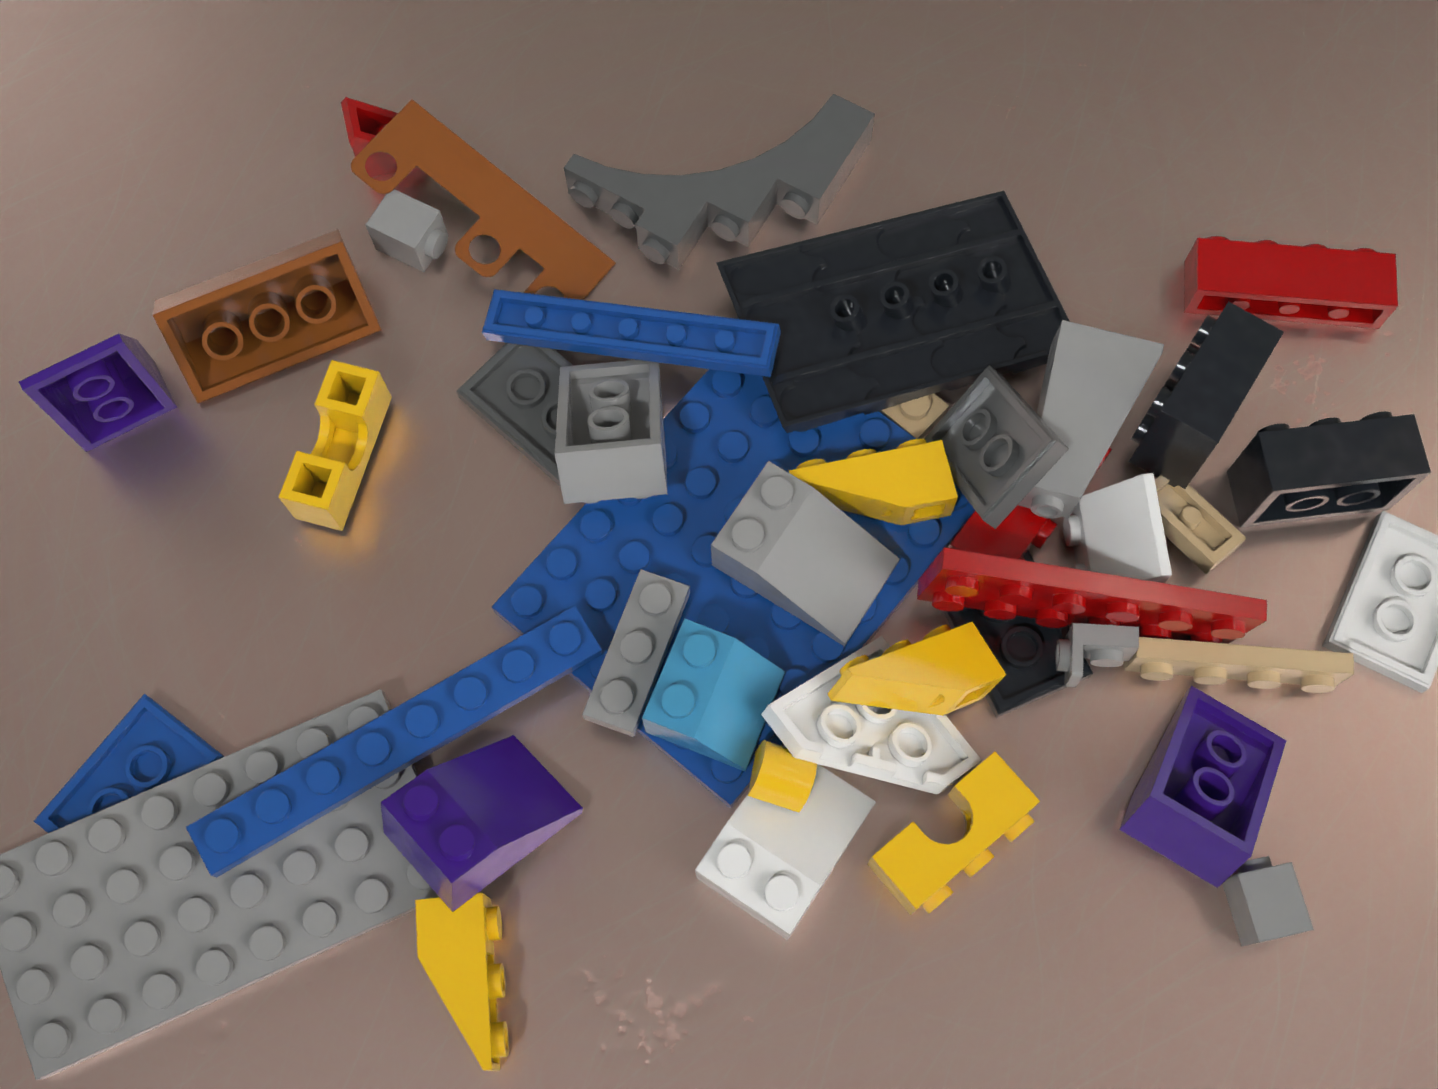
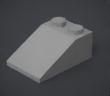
[555,360,668,504]
[711,461,900,646]

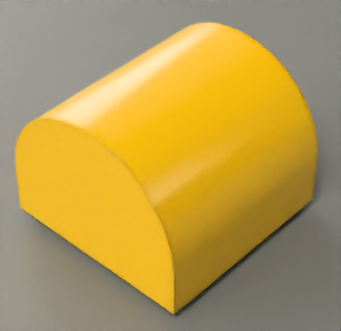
[748,740,817,812]

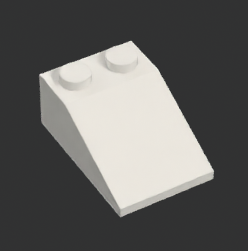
[695,745,876,940]

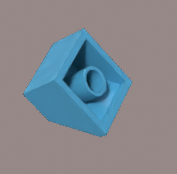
[642,618,785,772]

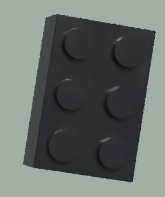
[1129,301,1284,489]
[1227,411,1431,528]

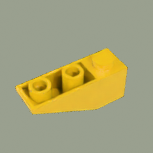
[789,439,958,525]
[827,622,1006,716]
[415,893,509,1071]

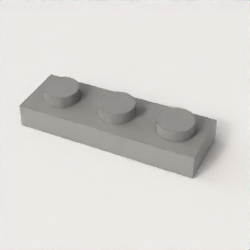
[582,569,690,737]

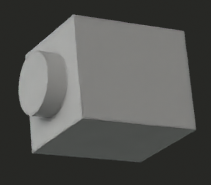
[365,189,449,272]
[1222,856,1314,946]

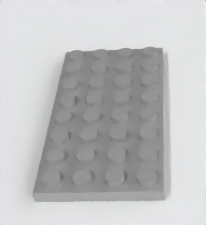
[0,689,439,1080]

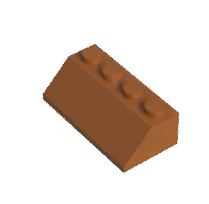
[152,229,381,403]

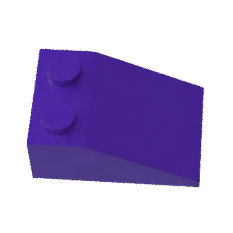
[19,333,177,452]
[1119,685,1287,888]
[381,735,583,912]

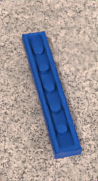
[482,289,781,377]

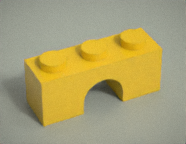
[278,360,392,531]
[867,751,1040,915]

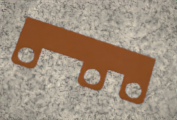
[351,99,616,300]

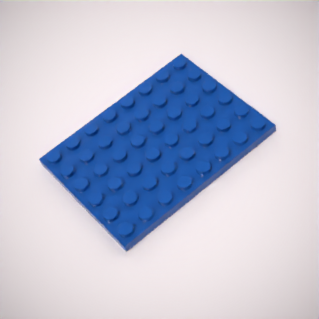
[491,369,975,809]

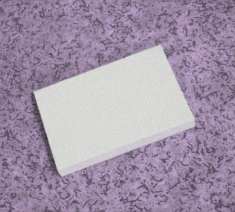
[1323,511,1438,693]

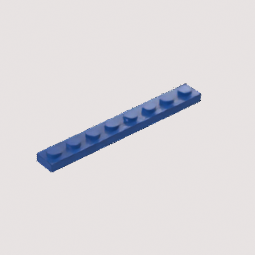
[186,605,602,878]

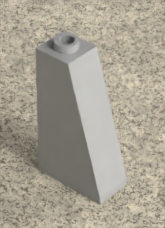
[1018,320,1164,518]

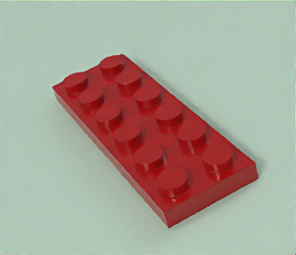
[917,547,1267,644]

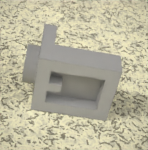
[1055,623,1139,687]

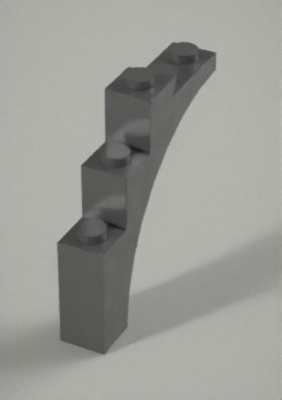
[564,94,875,270]

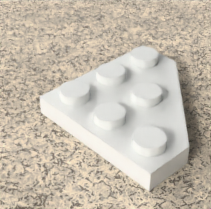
[761,636,982,795]

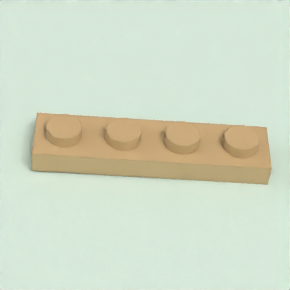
[1124,637,1354,693]

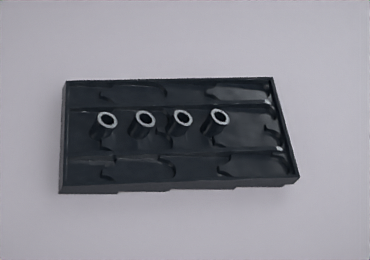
[716,191,1070,433]

